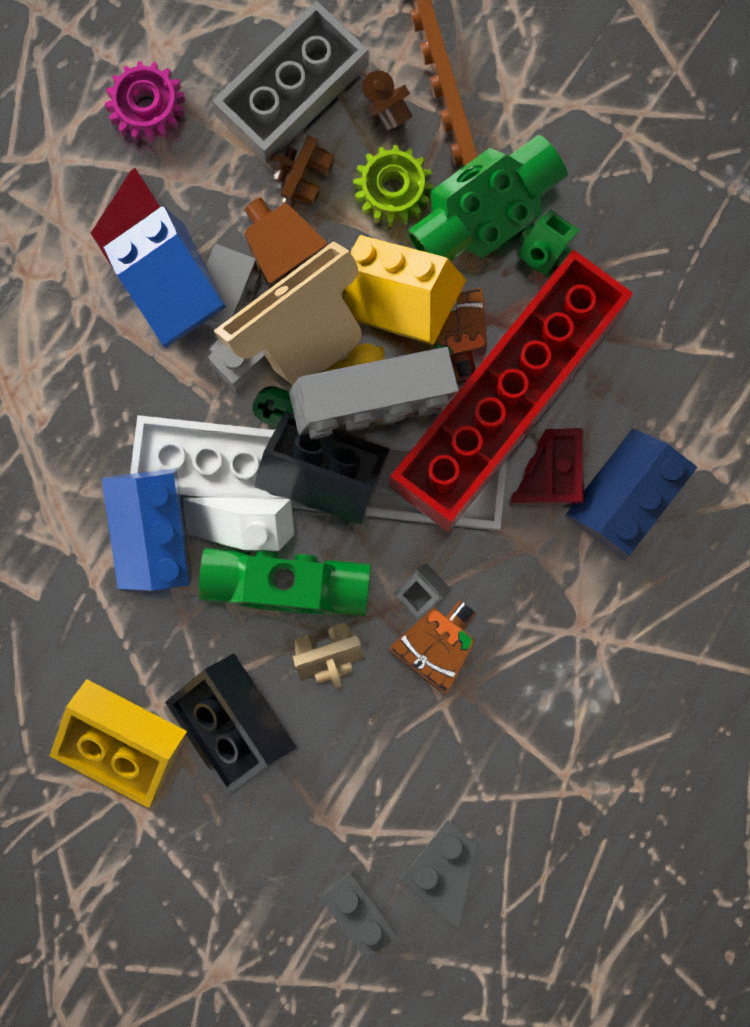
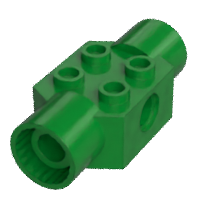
[407,135,568,263]
[199,548,371,617]

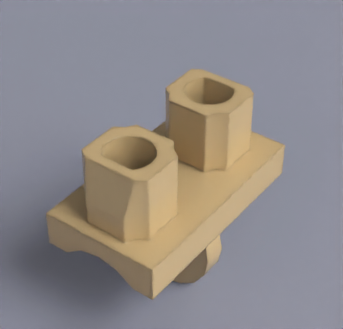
[292,623,365,690]

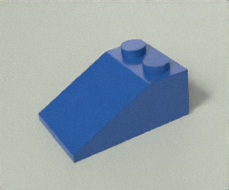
[104,206,226,348]

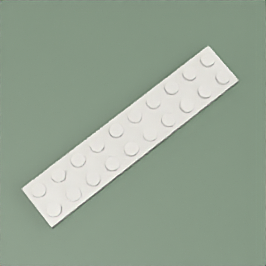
[130,415,507,531]

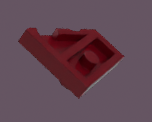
[91,168,160,267]
[511,428,584,506]

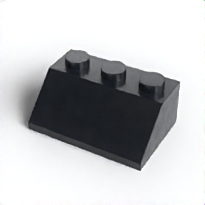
[254,412,390,525]
[165,653,297,796]

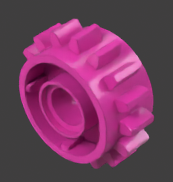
[105,61,186,143]

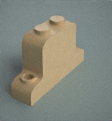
[214,241,362,385]

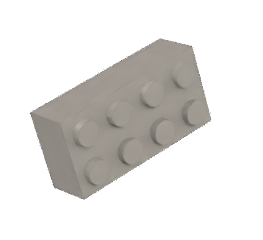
[212,0,369,165]
[289,347,458,439]

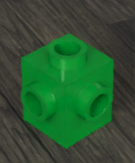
[516,209,580,276]

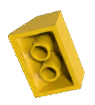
[343,235,467,345]
[50,679,187,808]

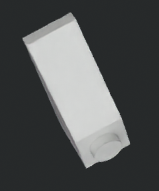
[183,497,294,551]

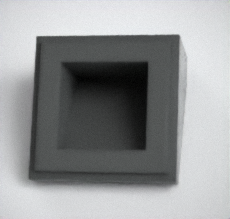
[394,564,451,621]

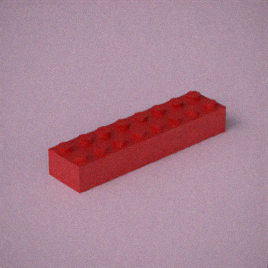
[389,249,633,533]

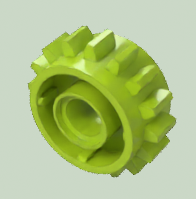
[353,145,433,227]

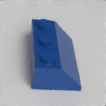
[102,468,192,590]

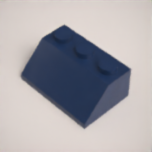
[565,428,698,561]

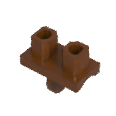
[362,70,413,131]
[269,135,334,208]

